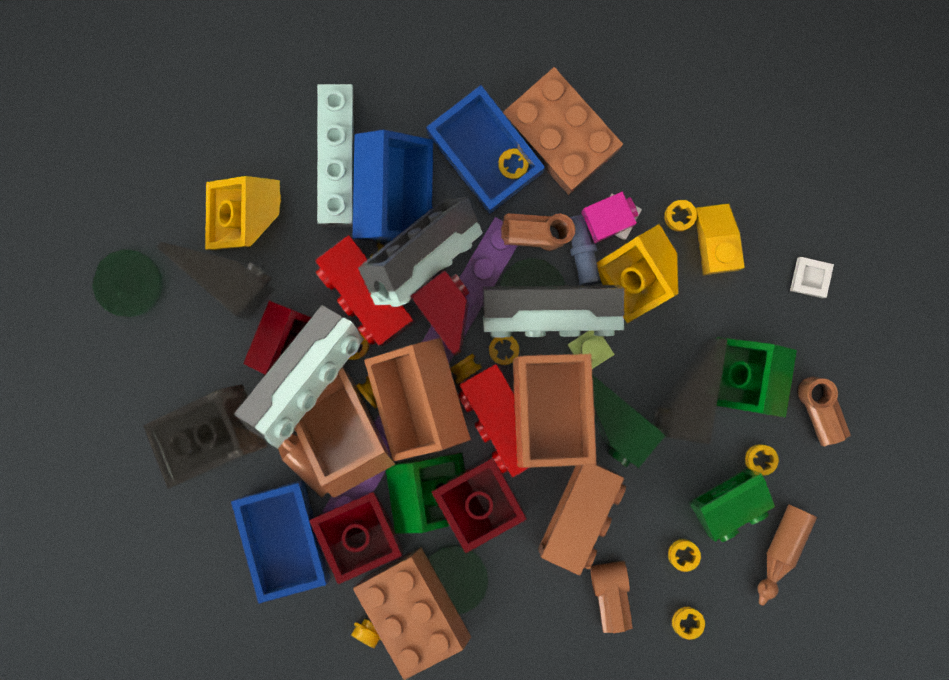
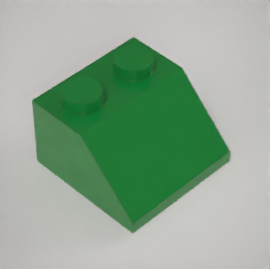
[706,337,797,418]
[386,453,465,534]
[689,468,775,542]

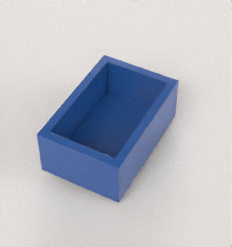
[426,85,545,215]
[352,130,433,243]
[231,480,331,603]

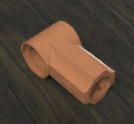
[501,213,575,251]
[797,376,851,446]
[590,561,633,633]

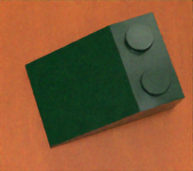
[592,375,666,468]

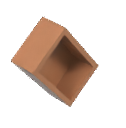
[503,67,623,195]
[364,338,470,461]
[513,354,596,468]
[294,367,395,498]
[538,463,626,575]
[353,547,471,680]

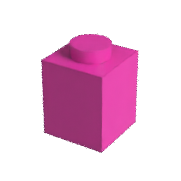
[581,191,638,243]

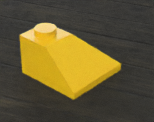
[205,176,281,250]
[597,224,678,323]

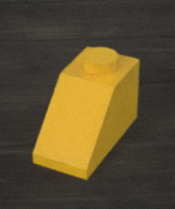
[695,204,745,275]

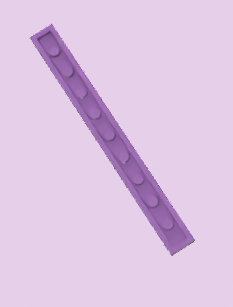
[322,217,517,513]

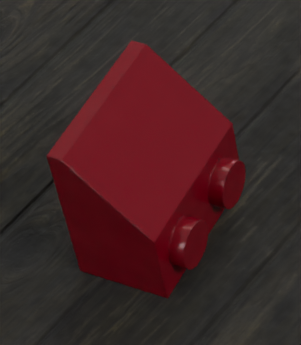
[411,271,470,356]
[243,300,312,375]
[432,455,527,553]
[309,491,404,584]

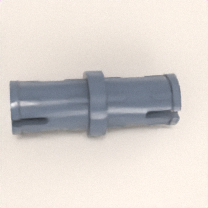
[570,215,601,285]

